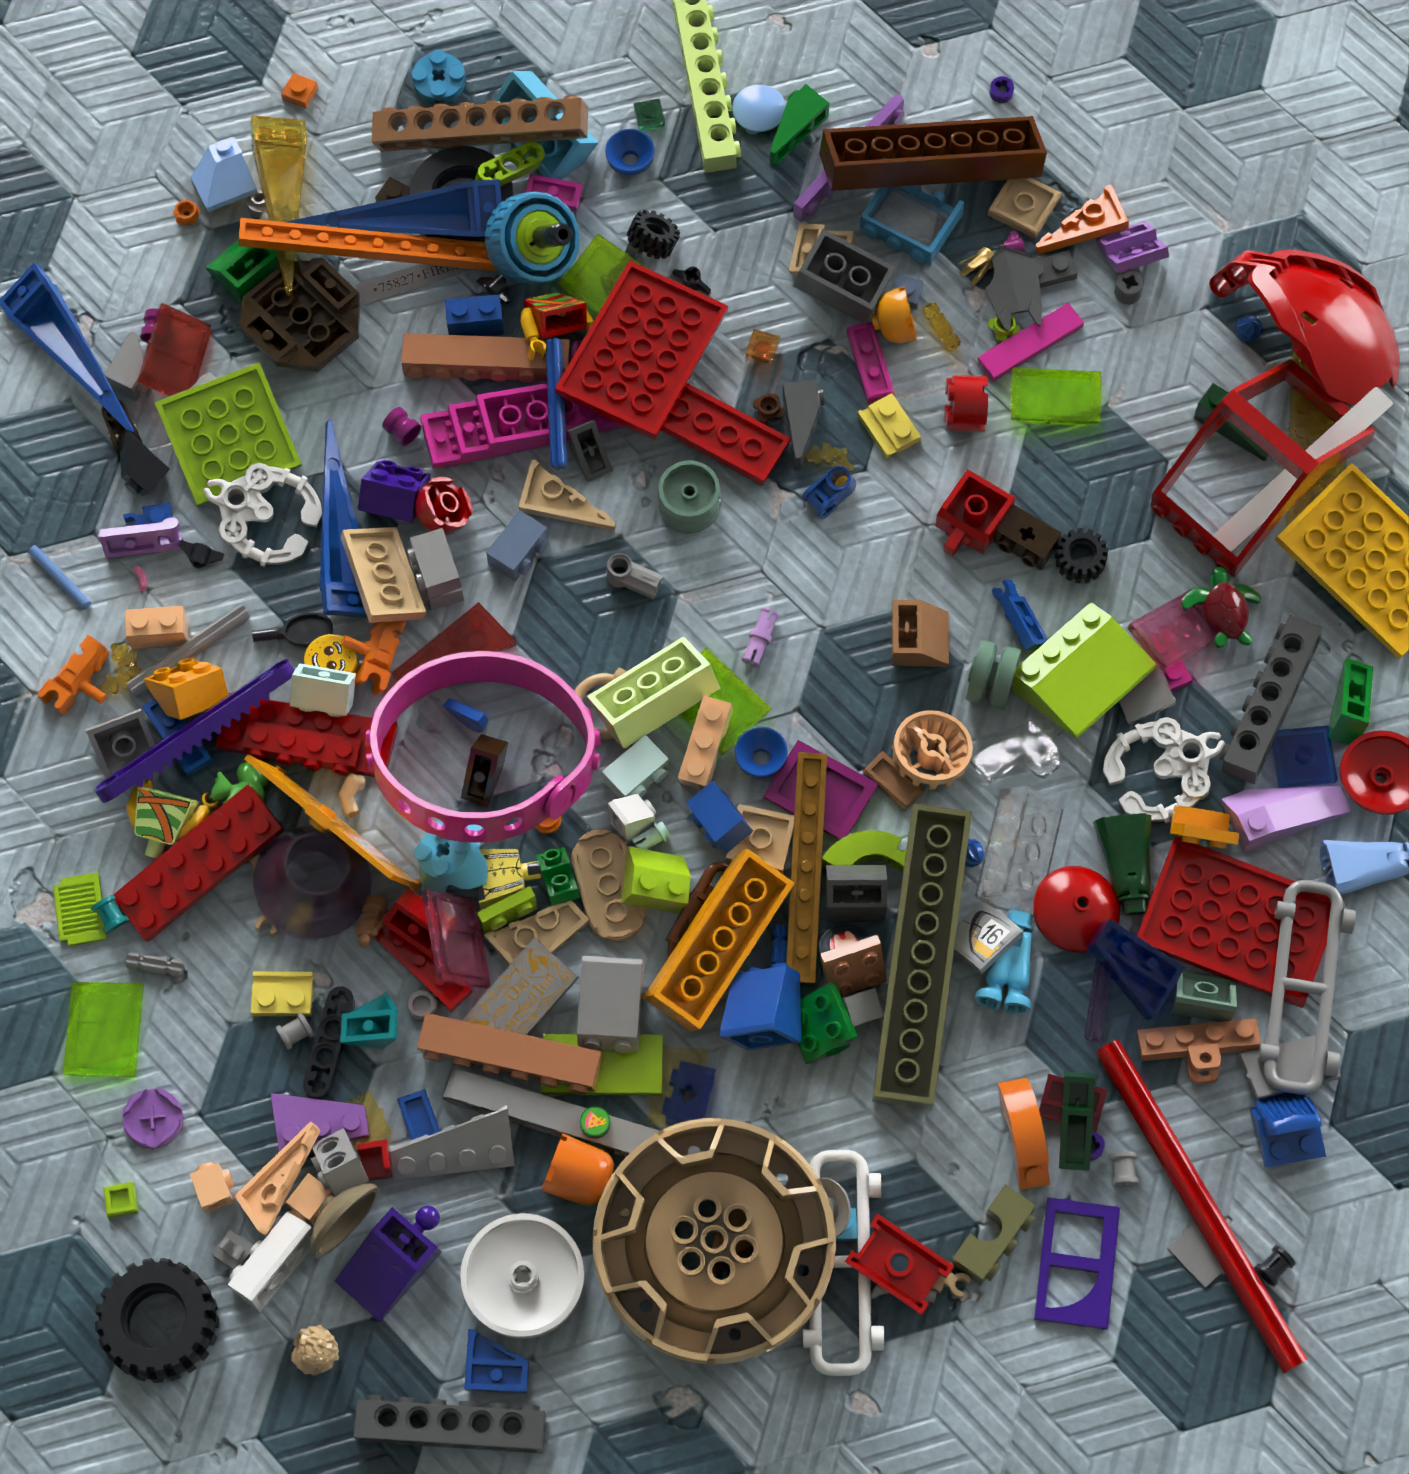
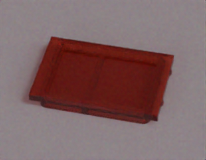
[137,303,211,396]

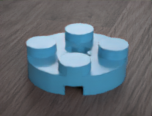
[411,49,465,103]

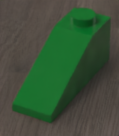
[770,84,830,168]
[1328,658,1373,745]

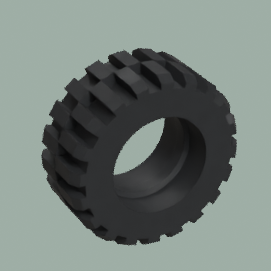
[95,1258,219,1383]

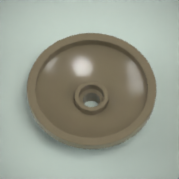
[310,1184,380,1258]

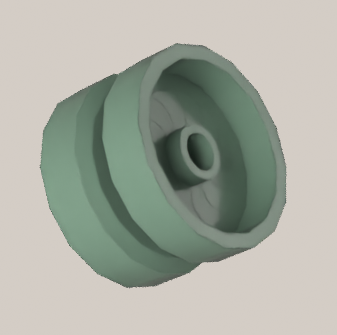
[658,460,721,533]
[966,640,1021,710]

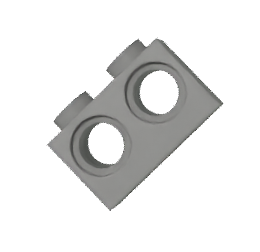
[311,1128,369,1196]

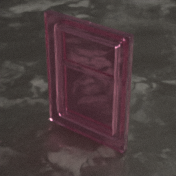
[422,889,491,989]

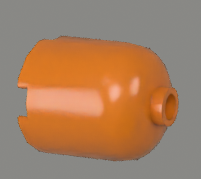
[541,1133,614,1206]

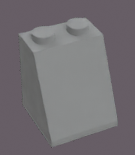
[577,956,644,1054]

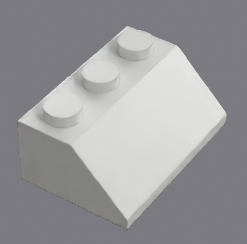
[228,1212,313,1312]

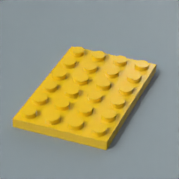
[1274,463,1409,659]

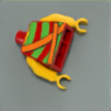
[521,293,594,361]

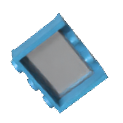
[860,185,964,266]

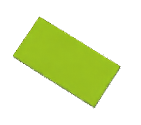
[541,1034,663,1096]

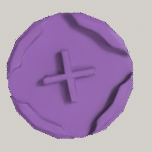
[122,1088,184,1149]

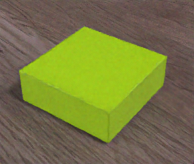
[103,1182,139,1219]

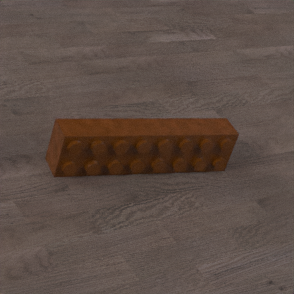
[819,116,1047,191]

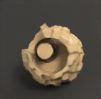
[291,1325,339,1376]

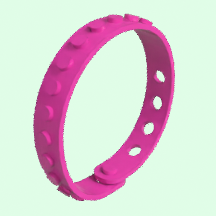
[365,651,601,843]

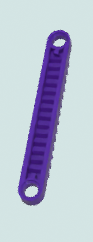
[94,659,295,803]

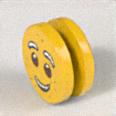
[304,634,359,673]

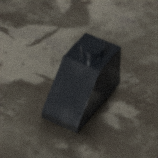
[119,431,170,497]

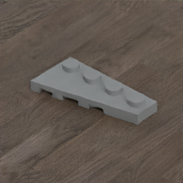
[390,1105,515,1180]

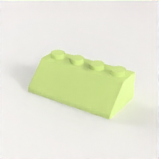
[587,636,721,749]

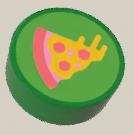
[580,1106,611,1139]

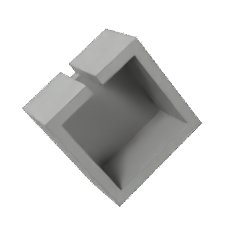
[407,528,464,610]

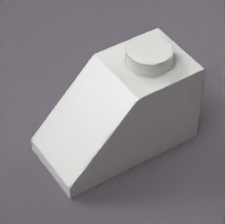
[608,794,656,845]

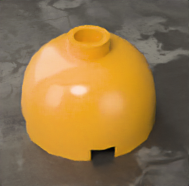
[871,286,917,344]

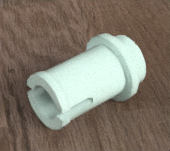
[631,821,671,850]

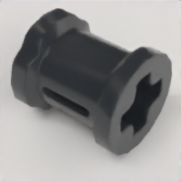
[1254,1245,1296,1287]

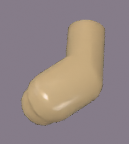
[339,774,366,817]

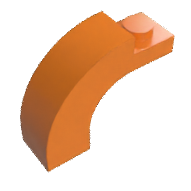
[997,1078,1050,1190]

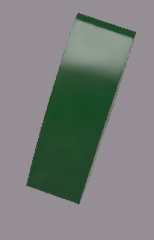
[1059,1072,1095,1171]

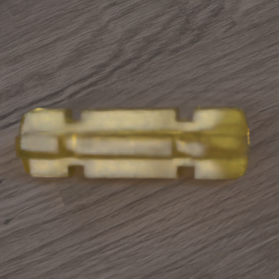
[923,302,961,351]

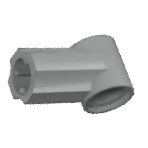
[606,553,663,599]

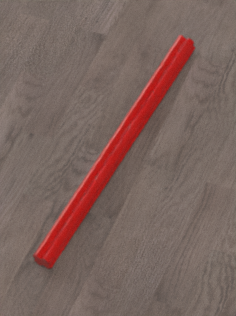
[1096,1039,1308,1374]

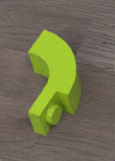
[821,830,906,872]

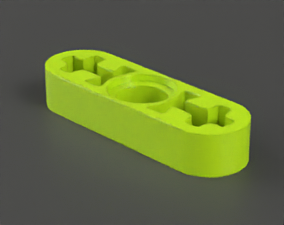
[475,142,545,187]

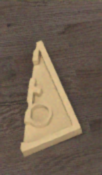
[518,459,616,531]

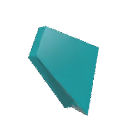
[340,992,398,1049]

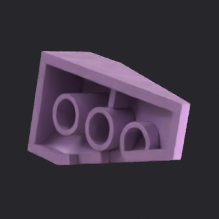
[1220,785,1352,852]

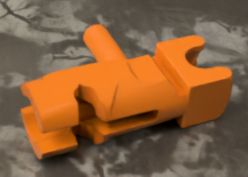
[341,621,406,695]
[38,635,110,716]

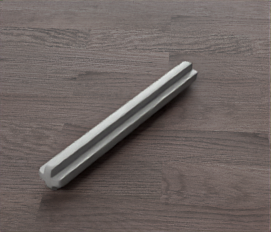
[127,605,250,696]

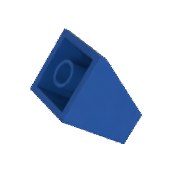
[720,963,801,1050]

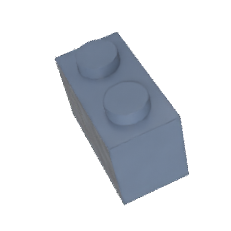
[486,510,549,582]

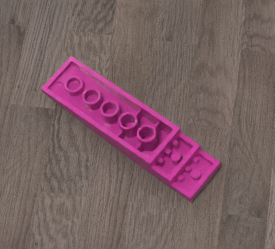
[420,383,623,469]

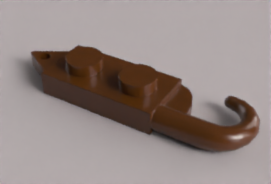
[665,862,729,958]

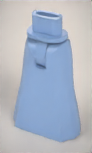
[1319,840,1409,896]

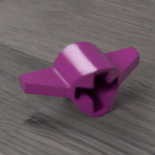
[1004,230,1025,253]

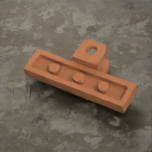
[1136,1018,1262,1084]

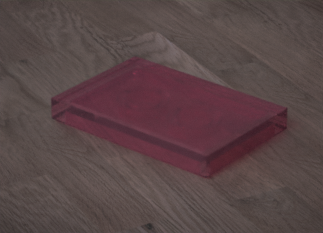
[1127,589,1218,671]

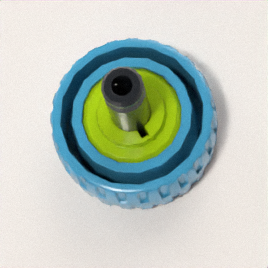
[485,192,580,285]

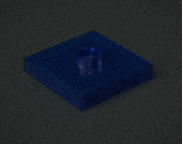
[1272,725,1338,788]

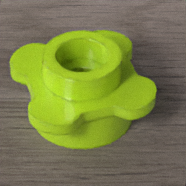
[988,314,1020,342]

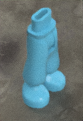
[975,910,1033,1014]

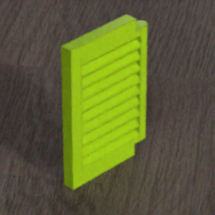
[53,872,107,947]

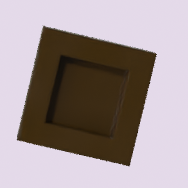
[375,177,410,202]

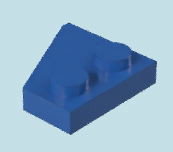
[464,1329,529,1394]

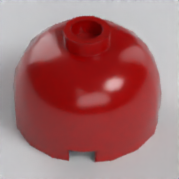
[415,476,473,535]

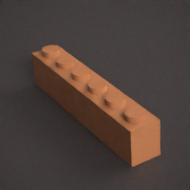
[401,333,571,383]
[417,1013,603,1094]

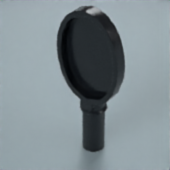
[252,612,334,647]

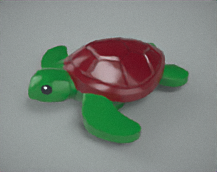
[1181,566,1262,648]

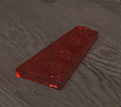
[392,602,516,682]

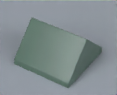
[1170,969,1237,1022]

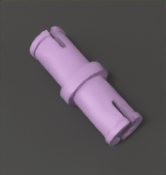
[742,608,779,667]

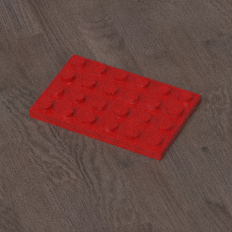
[555,260,728,440]
[1134,836,1343,1008]

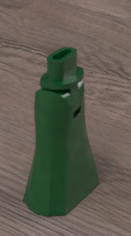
[1093,813,1152,916]

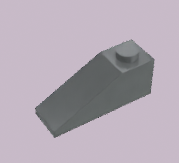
[782,379,825,470]

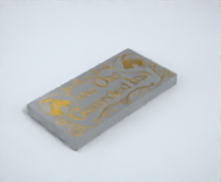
[461,938,579,1036]

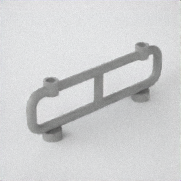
[1258,880,1356,1095]

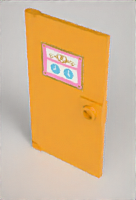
[244,755,422,892]

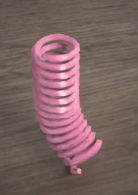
[133,565,147,591]

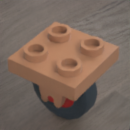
[818,924,887,997]

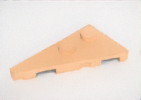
[234,1121,321,1236]

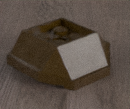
[239,258,360,372]

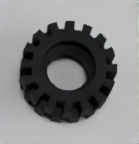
[626,210,680,259]
[1055,528,1108,584]

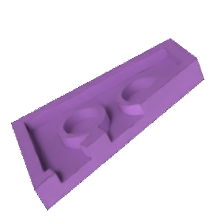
[271,1093,370,1152]

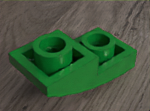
[536,847,580,906]

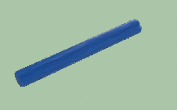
[546,338,567,470]

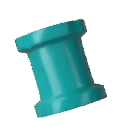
[91,894,129,933]

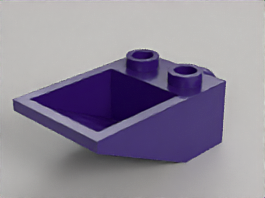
[335,1205,442,1322]

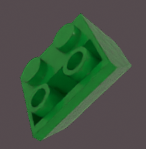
[205,240,282,304]

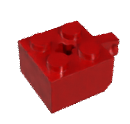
[935,469,1016,557]

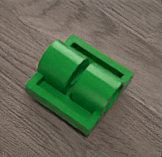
[797,983,858,1064]

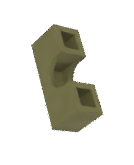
[951,1184,1036,1285]

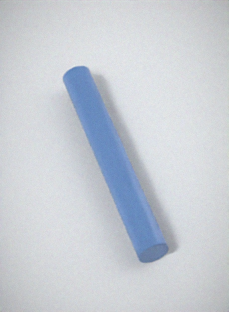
[28,545,91,610]

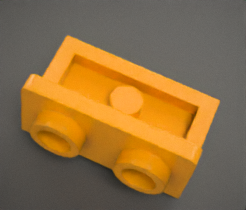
[1170,805,1239,849]

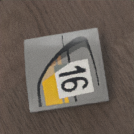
[954,902,1024,975]

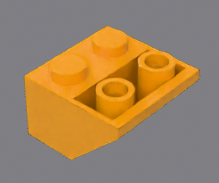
[144,658,229,720]

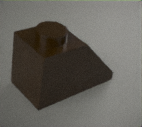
[461,734,508,807]

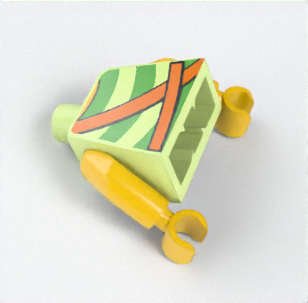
[126,779,220,858]

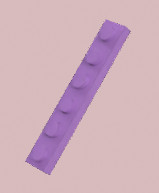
[793,94,904,222]

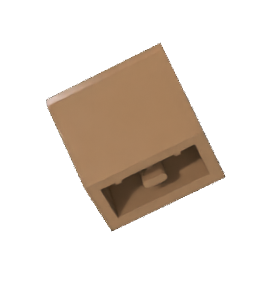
[891,600,949,667]

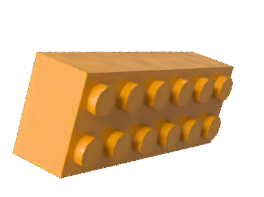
[642,849,794,1032]

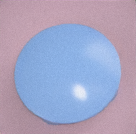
[732,85,786,135]

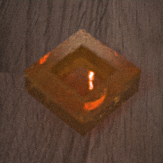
[746,329,780,365]

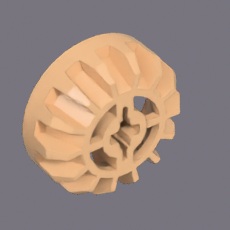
[892,710,973,789]

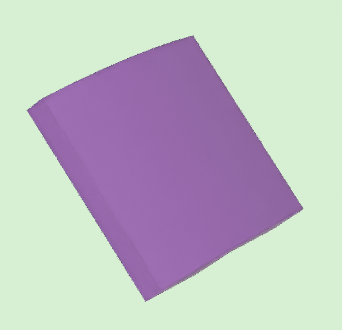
[1095,221,1169,274]

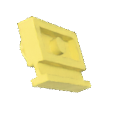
[857,393,921,460]
[251,971,314,1017]

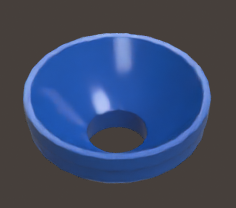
[605,129,655,175]
[735,726,788,779]

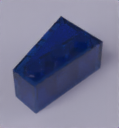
[1087,919,1186,1021]

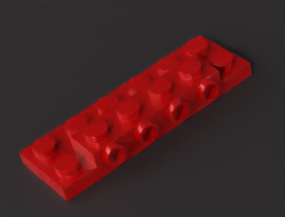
[215,693,398,777]

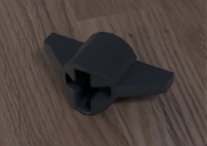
[672,266,711,295]
[477,274,511,305]
[179,540,224,569]

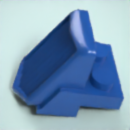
[1250,1093,1326,1168]

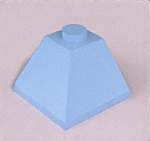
[191,137,258,212]

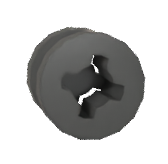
[1114,270,1144,305]

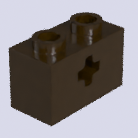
[994,504,1062,570]

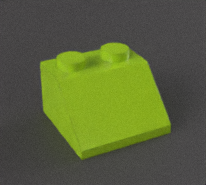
[621,846,691,914]

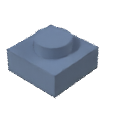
[893,275,923,309]

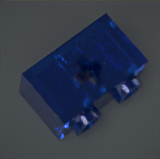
[661,1060,716,1126]

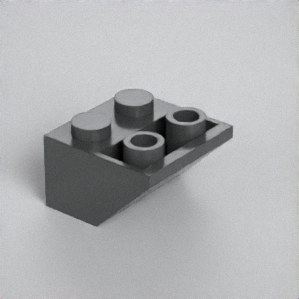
[826,865,887,922]

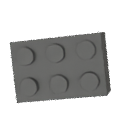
[793,229,896,325]

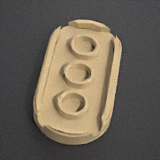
[571,829,646,942]

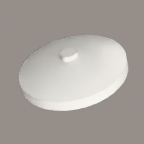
[460,1213,584,1339]

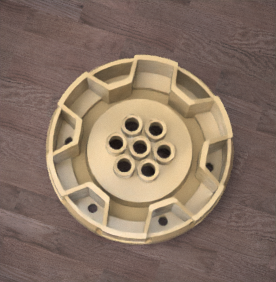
[593,1118,836,1365]

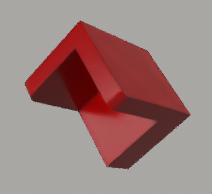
[357,1139,393,1181]

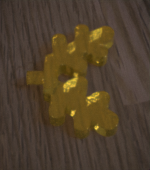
[805,442,854,487]
[100,643,142,694]

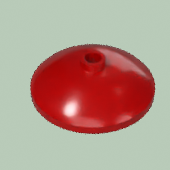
[1340,730,1409,815]
[1033,866,1120,953]

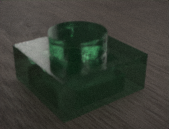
[633,98,665,131]

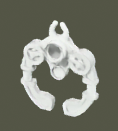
[203,463,322,567]
[1103,717,1225,824]

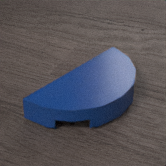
[443,698,488,733]

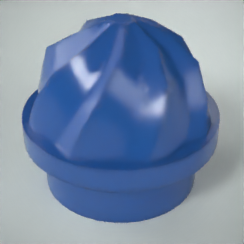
[1235,314,1263,342]
[965,839,985,868]

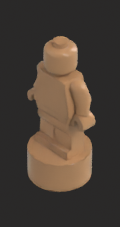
[355,895,388,948]

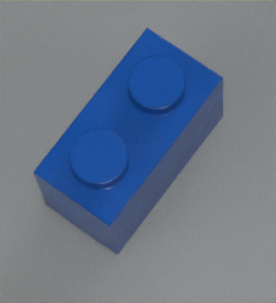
[445,294,504,336]
[686,781,753,853]

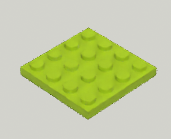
[155,362,302,507]

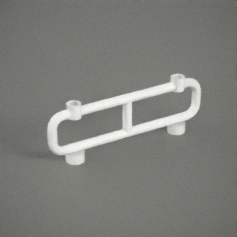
[803,1150,884,1376]

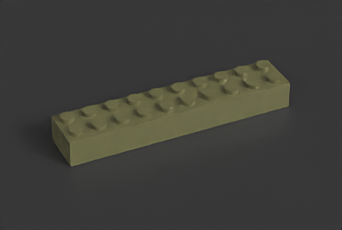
[872,803,972,1110]

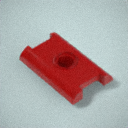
[845,1213,954,1315]

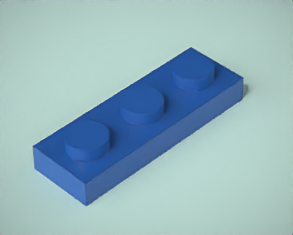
[142,699,213,777]

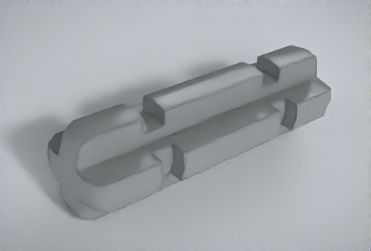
[126,952,185,978]

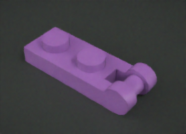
[99,518,183,558]

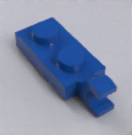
[992,580,1048,651]

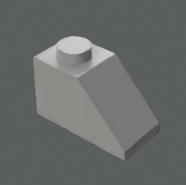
[104,331,150,401]

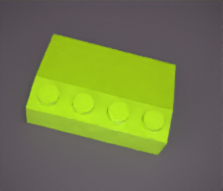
[1012,603,1157,739]

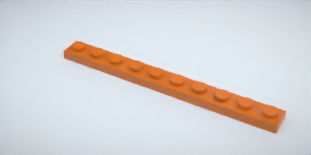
[238,218,499,272]

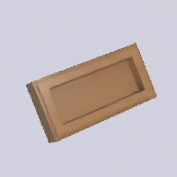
[863,751,925,811]

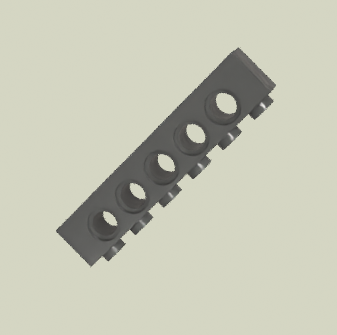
[1219,615,1322,784]
[353,1395,546,1454]

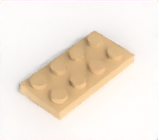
[341,527,426,623]

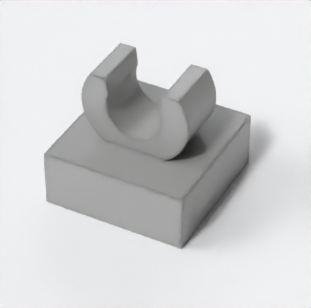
[212,1229,253,1270]

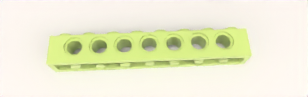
[672,0,741,173]

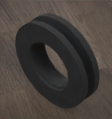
[410,146,514,242]

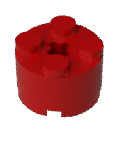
[944,375,988,432]

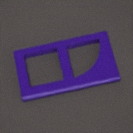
[1034,1197,1120,1330]

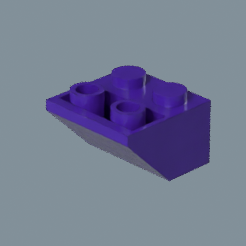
[357,460,431,523]

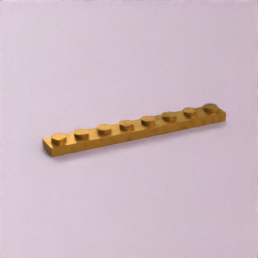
[786,752,827,985]

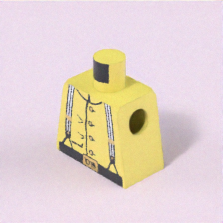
[477,849,541,910]

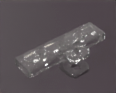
[970,712,1065,784]

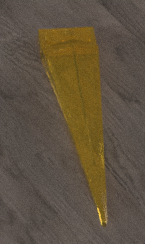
[250,115,307,296]

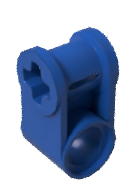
[802,466,856,519]

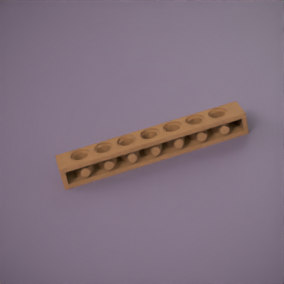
[372,95,588,152]

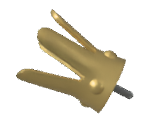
[958,247,996,287]

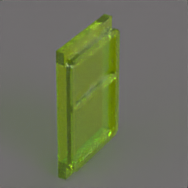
[1010,367,1102,426]

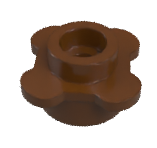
[753,394,784,423]

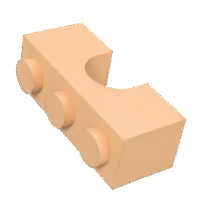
[678,695,734,790]

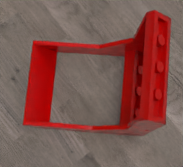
[1151,359,1376,578]

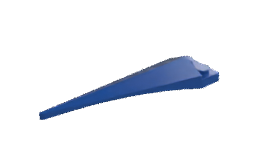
[287,179,502,237]
[0,263,134,433]
[320,418,368,618]

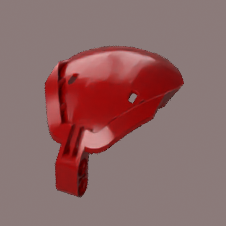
[1209,250,1400,405]

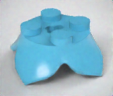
[414,820,488,896]

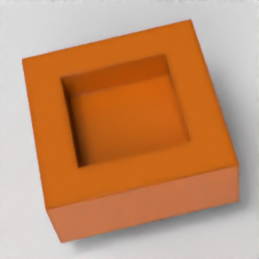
[281,73,318,108]

